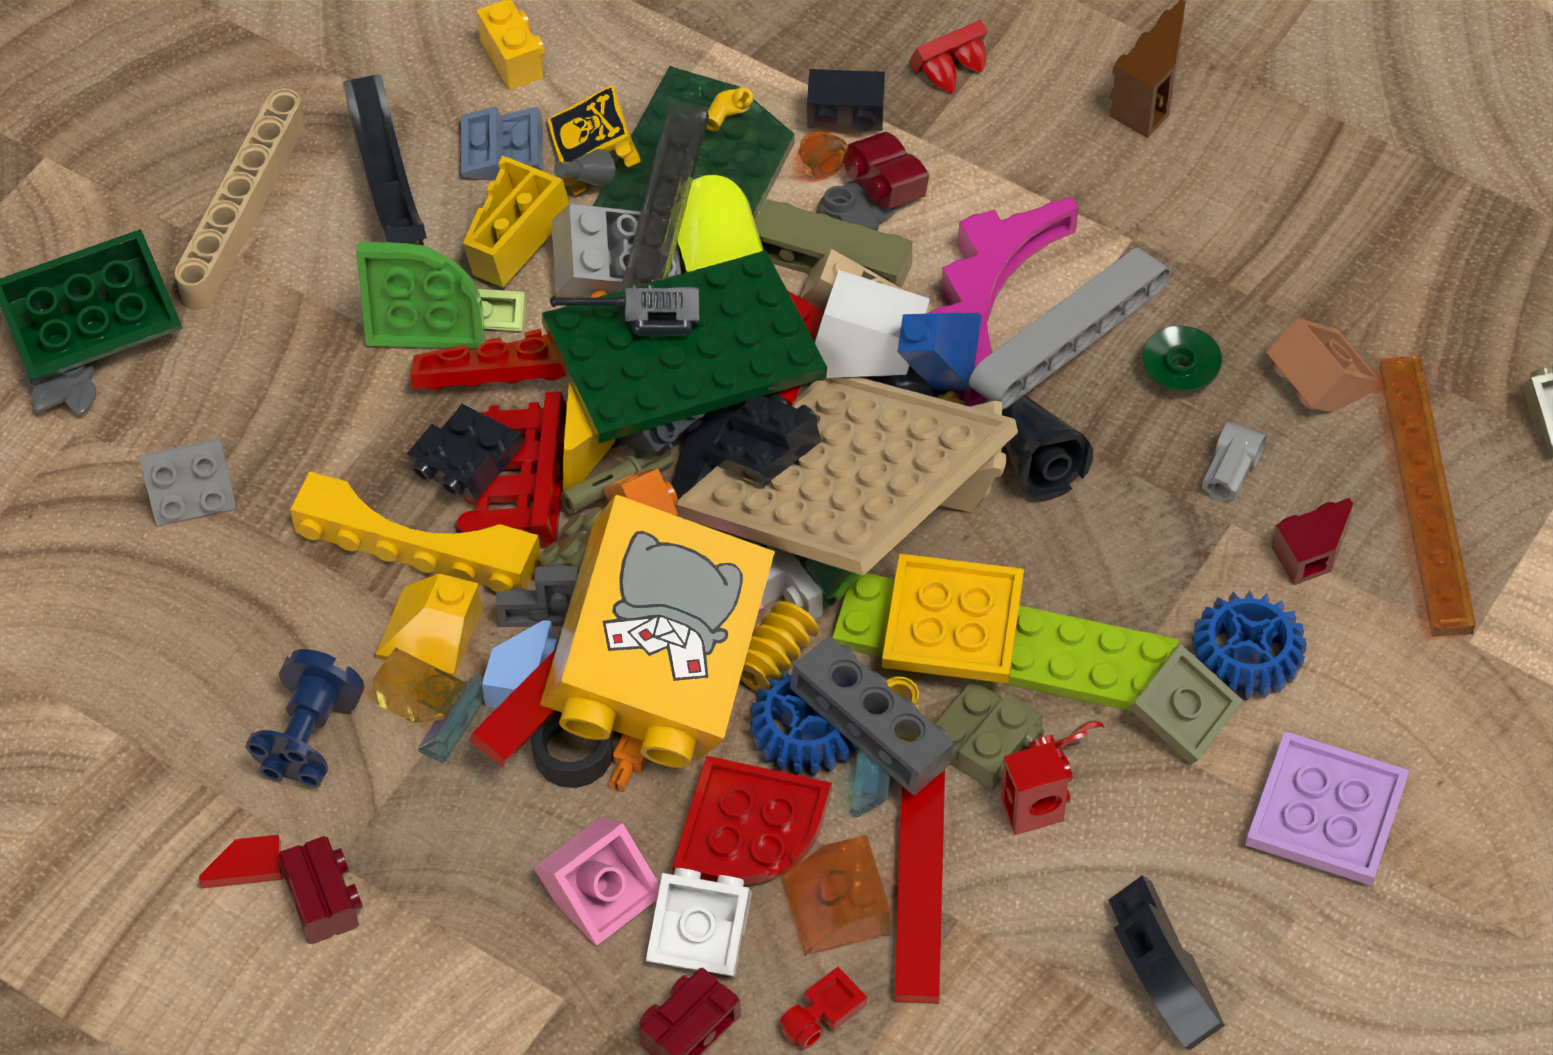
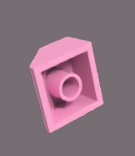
[533,817,660,945]

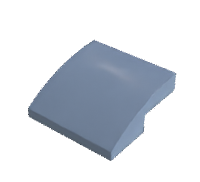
[461,106,543,180]

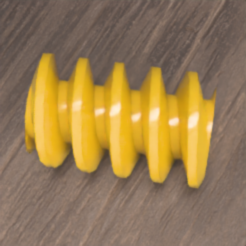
[740,601,819,693]

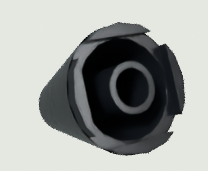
[1002,395,1093,500]

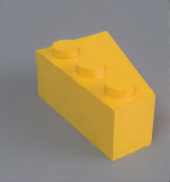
[463,155,569,288]

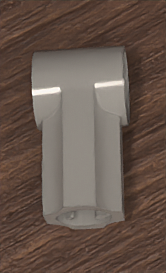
[1202,421,1267,503]

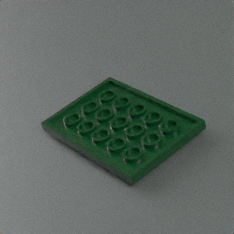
[542,250,828,444]

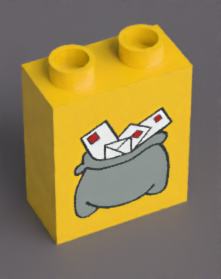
[540,494,775,768]

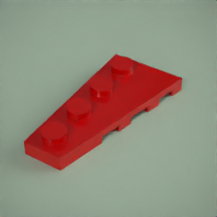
[410,329,566,390]

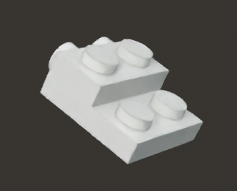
[646,868,752,977]

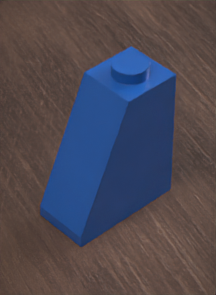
[897,313,982,391]

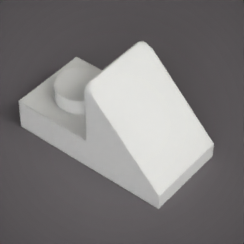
[761,546,823,619]

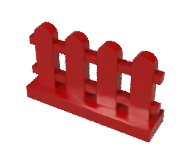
[457,391,567,549]

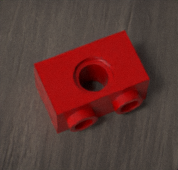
[1000,742,1073,835]

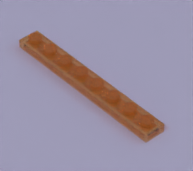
[1379,356,1476,637]

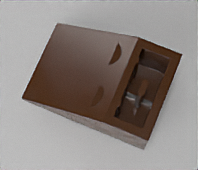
[1110,0,1186,138]

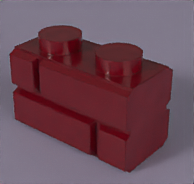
[278,836,363,944]
[638,967,741,1055]

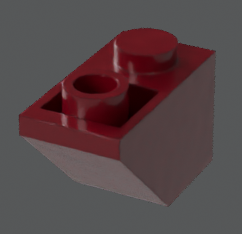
[1271,498,1353,585]

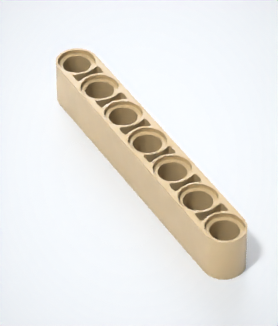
[175,88,305,310]

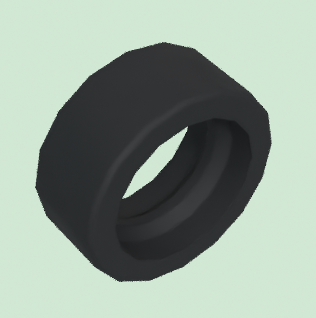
[531,711,614,788]

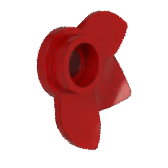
[1028,720,1105,757]

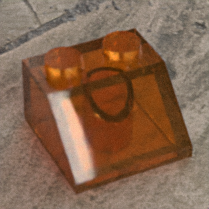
[782,835,891,956]

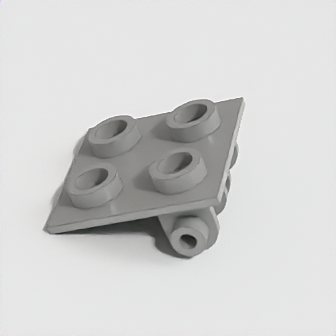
[139,438,237,526]

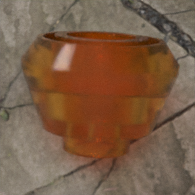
[798,130,848,180]

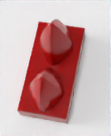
[909,20,988,93]

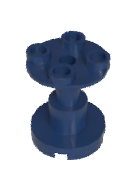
[245,649,365,788]

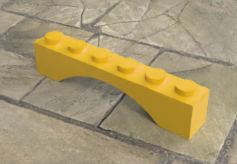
[290,471,541,592]

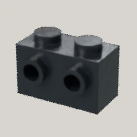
[807,69,885,131]

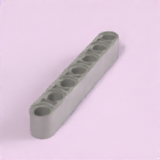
[969,247,1171,409]

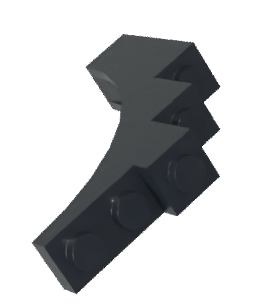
[342,73,427,245]

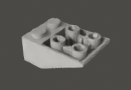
[552,203,681,297]

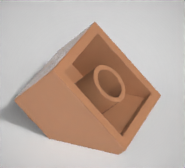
[1266,318,1384,413]

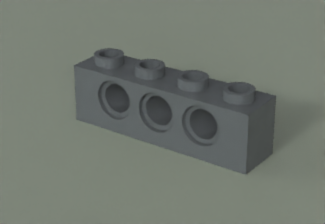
[790,636,954,796]

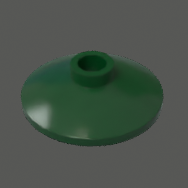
[1142,326,1222,392]

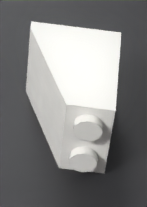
[815,270,930,378]

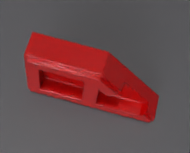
[199,835,282,888]

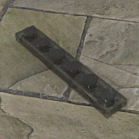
[620,104,709,291]

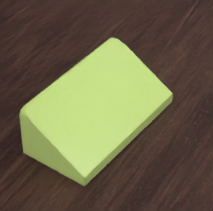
[478,289,528,332]

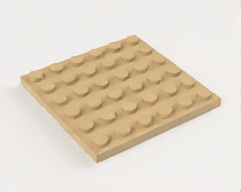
[675,377,1018,576]

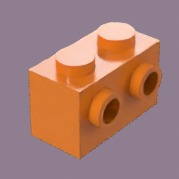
[602,468,678,515]

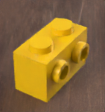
[476,0,545,90]

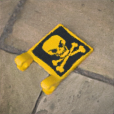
[547,85,641,196]

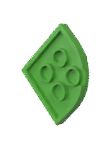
[356,242,485,349]

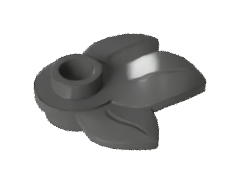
[820,180,897,231]
[22,362,97,416]

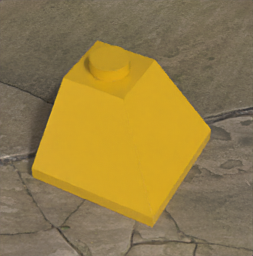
[563,383,615,490]
[375,574,483,678]

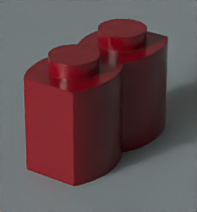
[844,131,929,209]

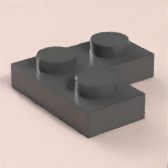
[496,564,578,627]

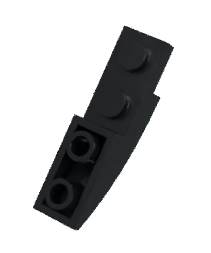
[1108,875,1225,1050]

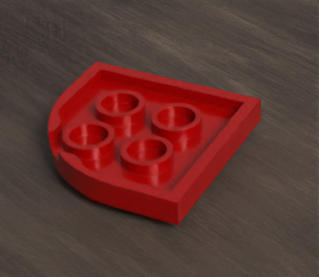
[672,755,832,886]

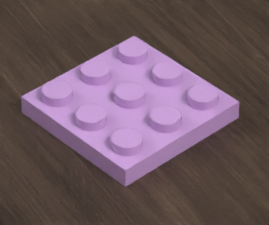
[1246,731,1410,886]

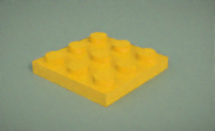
[882,554,1024,684]

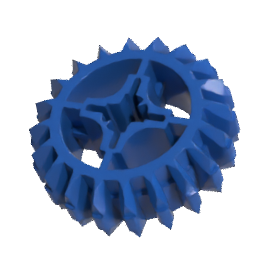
[1191,590,1307,700]
[750,669,857,776]

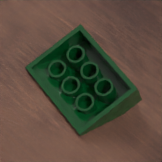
[0,229,183,383]

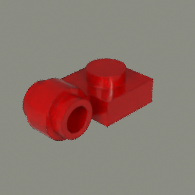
[780,966,868,1049]

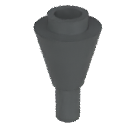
[554,149,615,187]

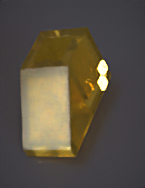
[372,647,468,723]

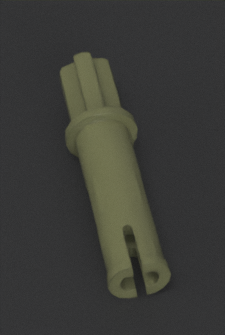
[560,450,674,514]

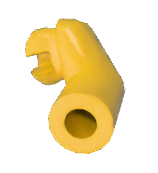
[702,87,754,131]

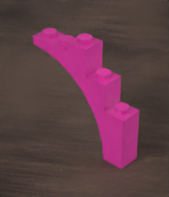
[929,197,1078,406]

